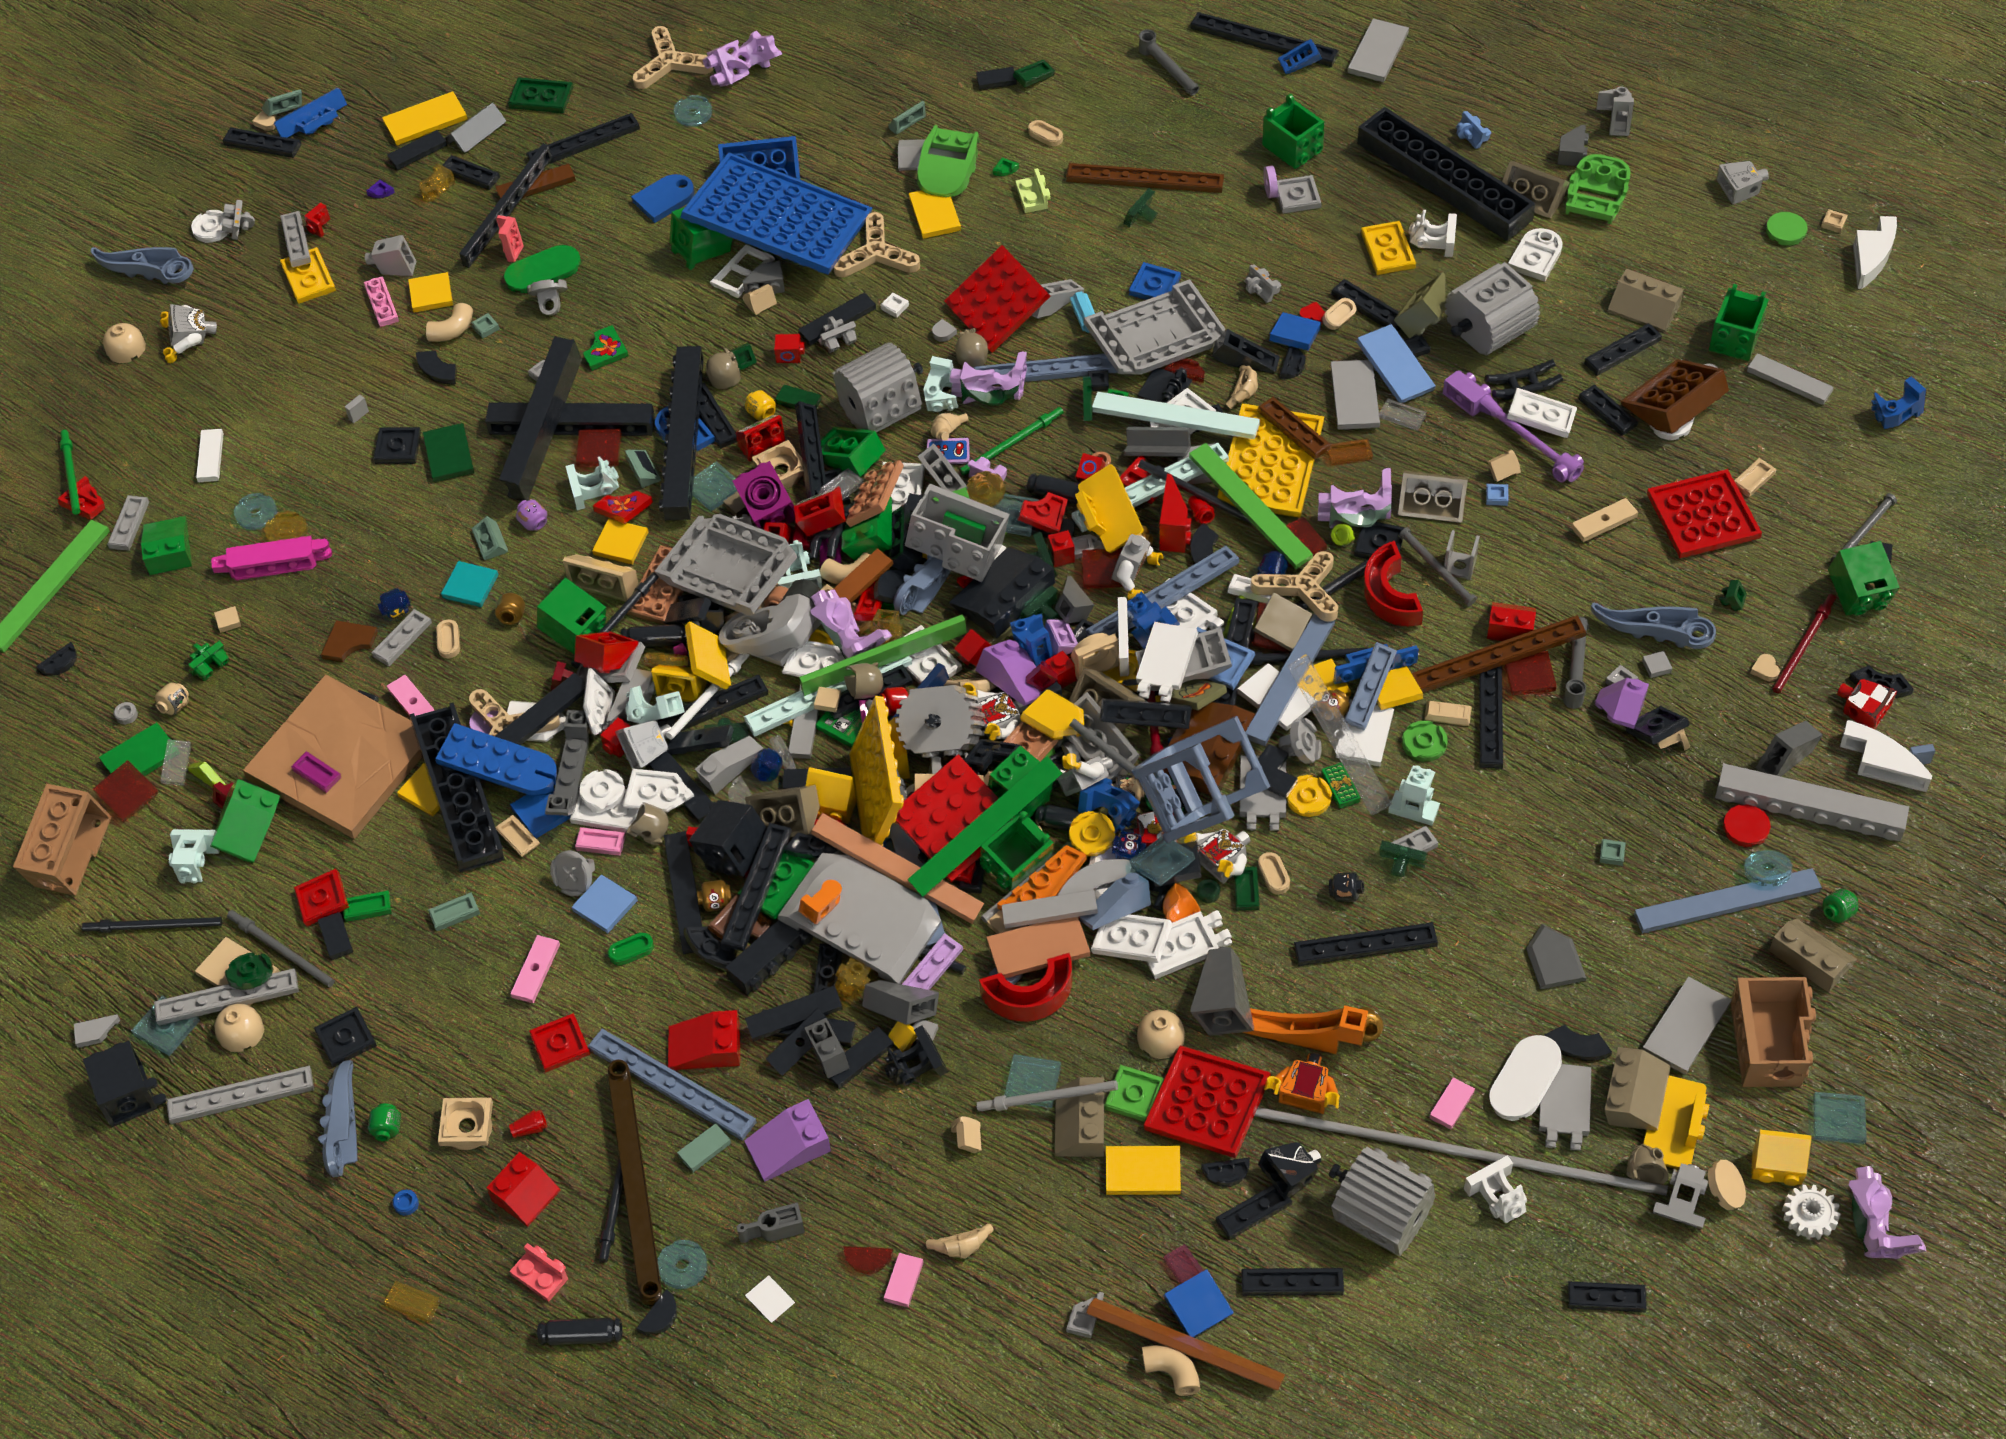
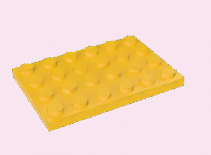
[1217,404,1324,518]
[849,696,904,846]

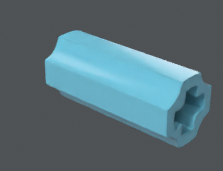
[1070,291,1095,333]

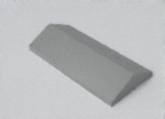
[898,139,976,171]
[1066,692,1140,782]

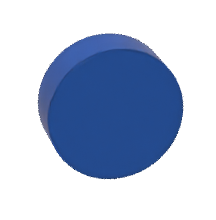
[393,1189,419,1216]

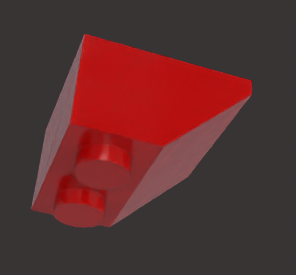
[1487,602,1536,641]
[574,631,638,673]
[486,1152,561,1227]

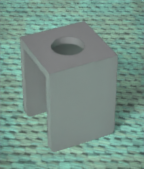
[1444,530,1480,580]

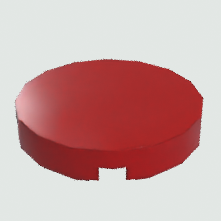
[1723,804,1771,847]

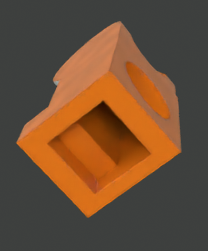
[798,880,842,925]

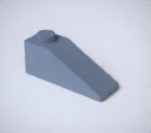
[1080,872,1151,930]

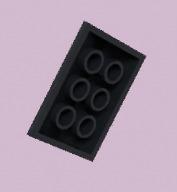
[949,547,1056,639]

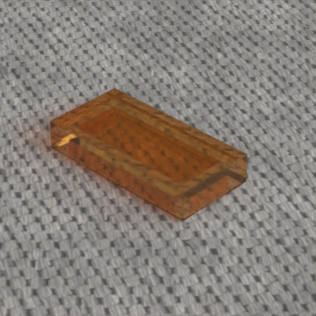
[1327,439,1373,465]

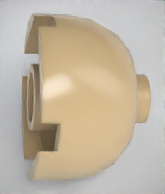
[103,323,146,363]
[214,1004,264,1052]
[1137,1010,1185,1059]

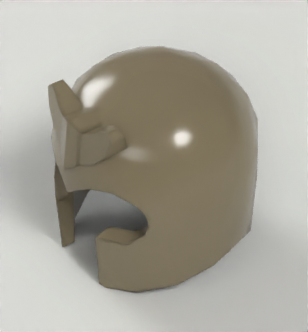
[955,328,988,368]
[706,348,741,389]
[844,662,883,699]
[626,802,669,846]

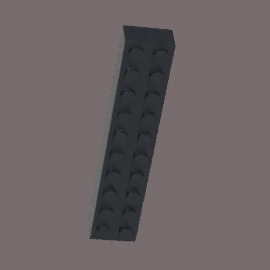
[1357,107,1536,241]

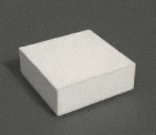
[880,293,909,318]

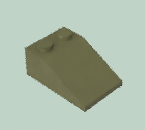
[1394,272,1445,338]

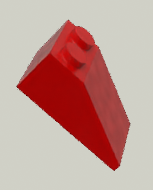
[1159,474,1192,553]
[668,1010,740,1070]

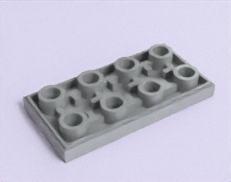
[1348,19,1409,82]
[1331,360,1380,429]
[1642,976,1732,1075]

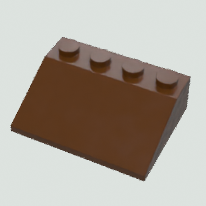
[1621,359,1729,434]
[1163,702,1255,796]

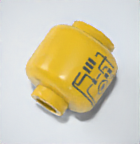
[745,390,776,421]

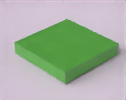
[1104,1065,1165,1122]

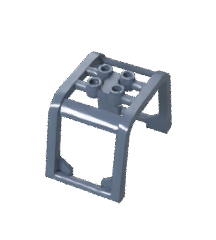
[1131,716,1270,842]

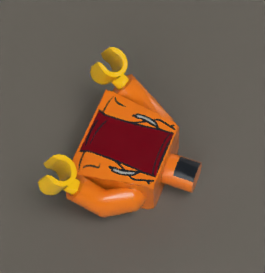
[1264,1053,1340,1114]

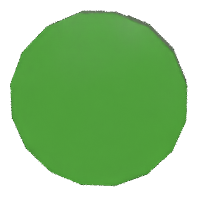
[1766,212,1808,246]
[1402,721,1448,762]

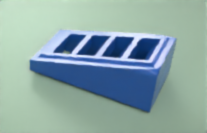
[1278,39,1322,75]

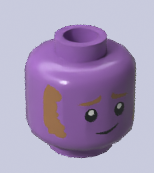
[516,499,547,531]

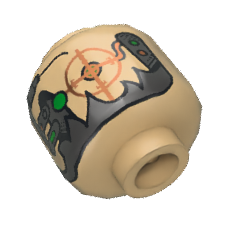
[155,683,189,715]
[1112,775,1144,802]

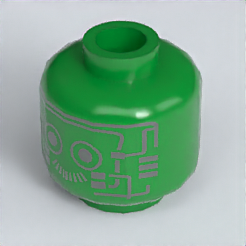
[1822,889,1859,923]
[368,1103,401,1141]

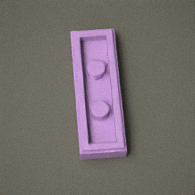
[903,933,963,990]

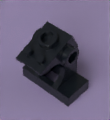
[884,1025,949,1086]

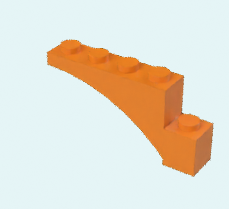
[1242,1005,1368,1054]

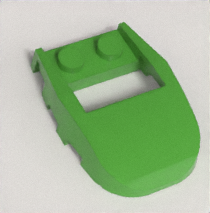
[917,125,979,197]
[1566,154,1631,224]

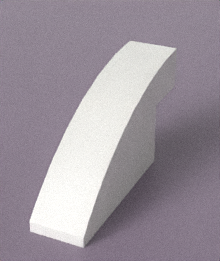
[1853,216,1897,289]
[1840,720,1932,792]

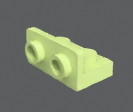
[1015,168,1051,213]

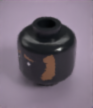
[1329,872,1364,902]

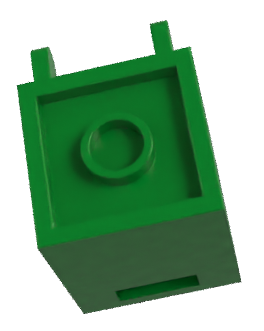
[1262,94,1325,169]
[669,207,733,270]
[1709,284,1769,361]
[1828,541,1900,616]
[537,577,607,655]
[988,746,1053,818]
[980,811,1054,892]

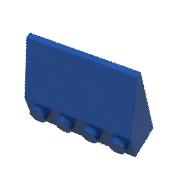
[718,136,800,180]

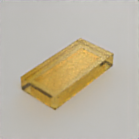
[384,1281,441,1323]

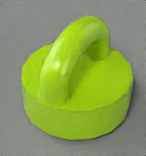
[1331,524,1355,545]

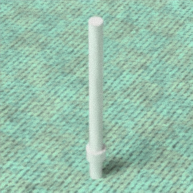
[666,653,749,740]

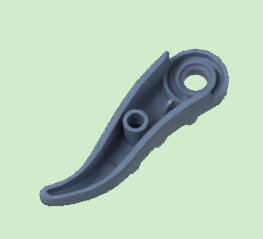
[91,247,194,284]
[893,555,951,615]
[1591,603,1716,649]
[318,1060,358,1177]

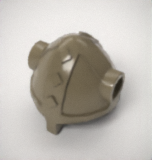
[1626,1144,1668,1184]

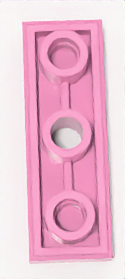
[363,276,399,327]
[387,675,434,716]
[511,935,560,1004]

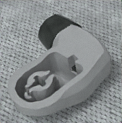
[719,579,820,656]

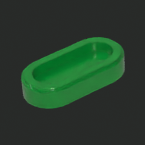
[608,933,654,966]

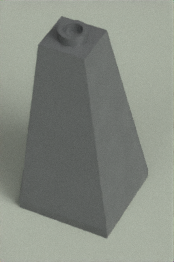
[1191,947,1254,1036]

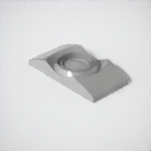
[1135,627,1232,691]

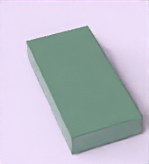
[428,892,480,931]
[677,1123,731,1172]

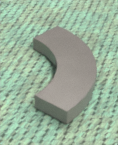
[1057,859,1133,896]

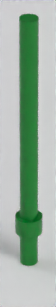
[959,407,1064,476]
[59,430,81,515]

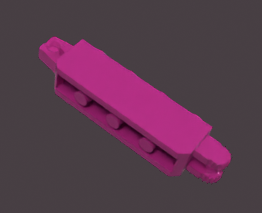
[211,536,333,580]

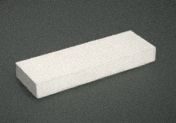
[196,429,224,482]

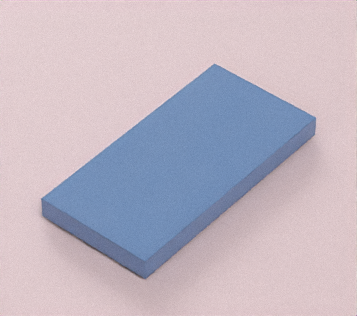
[1356,324,1436,404]

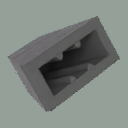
[1756,721,1823,777]
[862,980,939,1025]

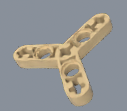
[633,26,713,89]
[833,212,920,278]
[1250,551,1338,622]
[469,689,560,736]

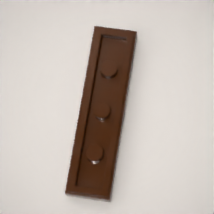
[495,164,576,199]
[1257,397,1331,460]

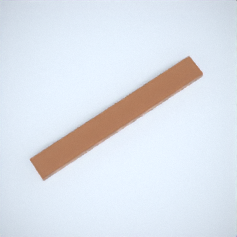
[811,813,984,924]

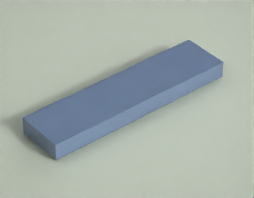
[1344,642,1397,730]

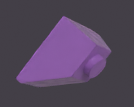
[1595,678,1649,729]

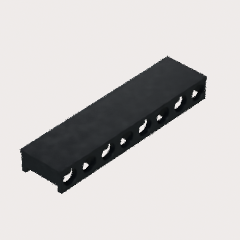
[499,336,582,501]
[410,702,504,873]

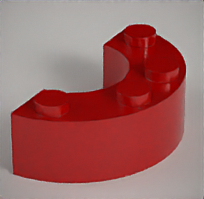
[1364,541,1423,627]
[979,953,1072,1022]

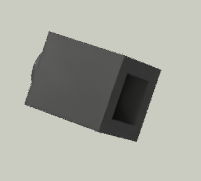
[1557,125,1589,166]
[743,261,785,294]
[1055,576,1094,623]
[805,1018,850,1078]

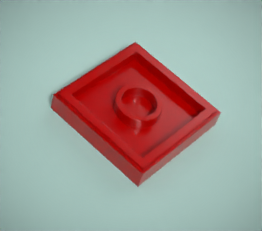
[294,869,349,926]
[529,1013,590,1073]

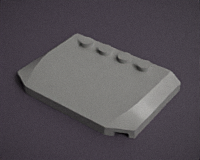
[1084,279,1225,374]
[655,514,797,616]
[778,853,941,984]

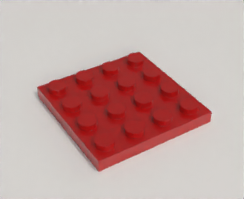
[944,245,1051,353]
[1647,469,1762,558]
[896,754,1015,883]
[1144,1045,1271,1158]

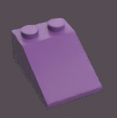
[975,640,1042,706]
[744,1099,831,1182]

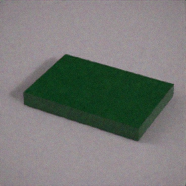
[508,77,573,113]
[423,423,475,482]

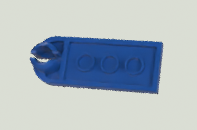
[436,723,557,795]

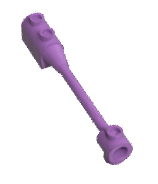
[1443,371,1584,482]

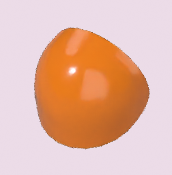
[1163,883,1201,923]

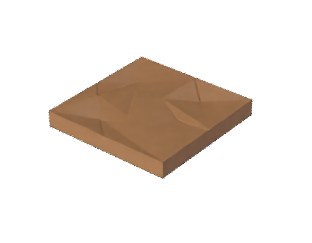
[243,675,422,839]

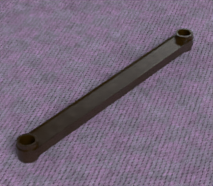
[608,1059,662,1306]

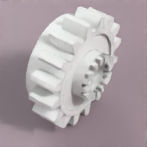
[1782,1185,1841,1240]

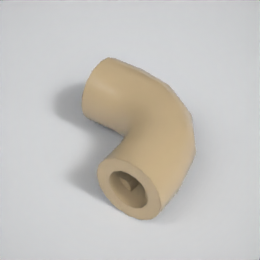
[426,303,473,342]
[820,553,870,585]
[1142,1345,1201,1396]

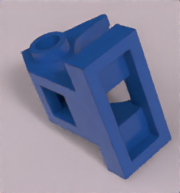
[1871,376,1926,429]
[1127,591,1180,649]
[1010,614,1054,667]
[1078,778,1140,833]

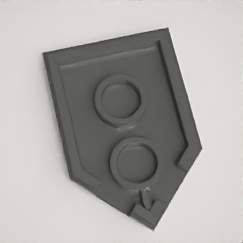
[1526,924,1587,990]

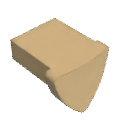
[742,284,777,315]
[1487,449,1521,482]
[1657,729,1691,751]
[951,1117,981,1153]

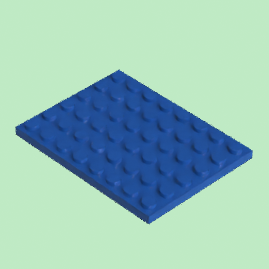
[681,153,872,275]

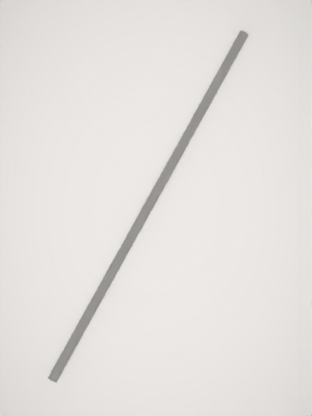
[1254,1107,1668,1196]

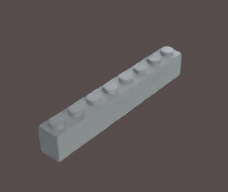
[1715,763,1909,842]

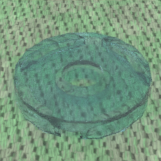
[674,95,712,127]
[234,493,277,530]
[1744,850,1792,886]
[658,1240,708,1289]

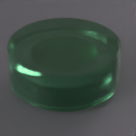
[1197,879,1220,903]

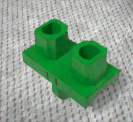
[189,640,229,681]

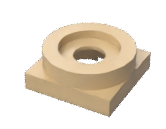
[752,440,804,489]
[1071,633,1119,679]
[438,1098,493,1150]

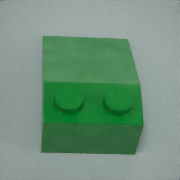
[821,426,886,477]
[842,496,892,561]
[141,516,192,575]
[210,779,280,863]

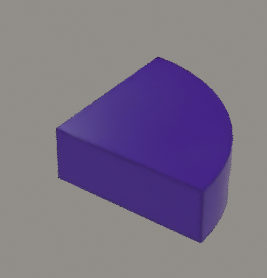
[366,180,395,198]

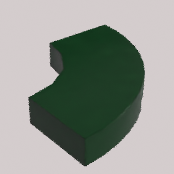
[1083,376,1092,421]

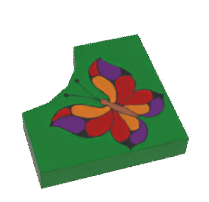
[583,325,629,371]

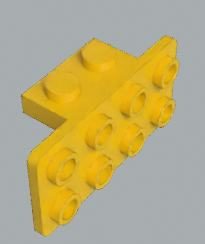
[1075,464,1144,553]
[1643,1076,1709,1169]

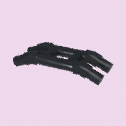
[1484,359,1564,400]
[809,501,855,561]

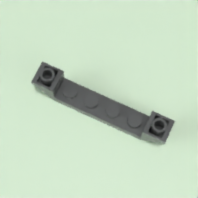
[545,710,590,816]

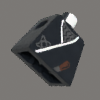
[1258,1142,1321,1200]

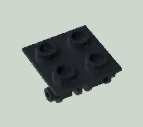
[1137,368,1192,403]

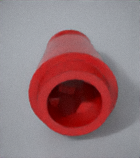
[1188,495,1215,524]
[509,1110,547,1138]

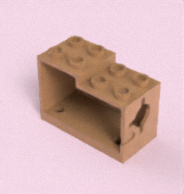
[13,783,112,896]
[1730,977,1816,1087]

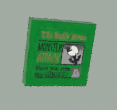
[815,709,862,748]

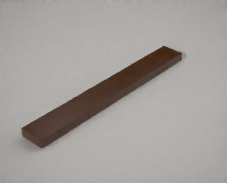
[1066,163,1224,193]
[1411,615,1586,693]

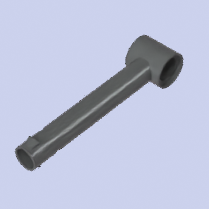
[1139,29,1199,96]
[1563,617,1589,709]

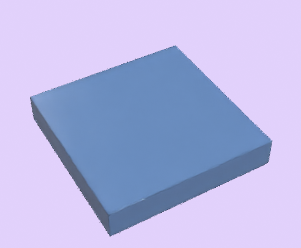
[572,875,638,933]

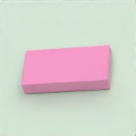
[575,827,626,856]
[1430,1077,1475,1130]
[884,1253,923,1307]

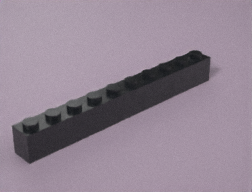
[659,346,704,521]

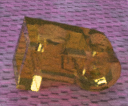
[419,163,455,202]

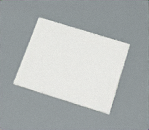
[745,1275,795,1323]

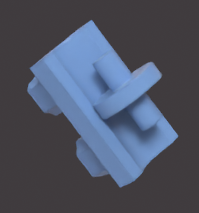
[1456,111,1491,149]

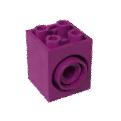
[732,461,795,530]

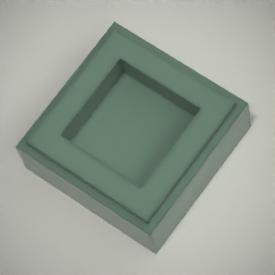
[471,313,500,339]
[1599,839,1626,866]

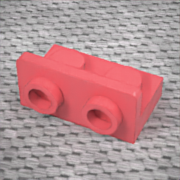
[496,215,524,263]
[509,1243,568,1302]

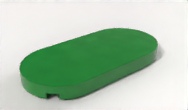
[504,245,581,293]

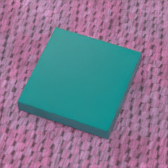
[441,561,499,608]

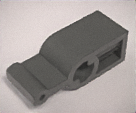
[736,1202,805,1243]

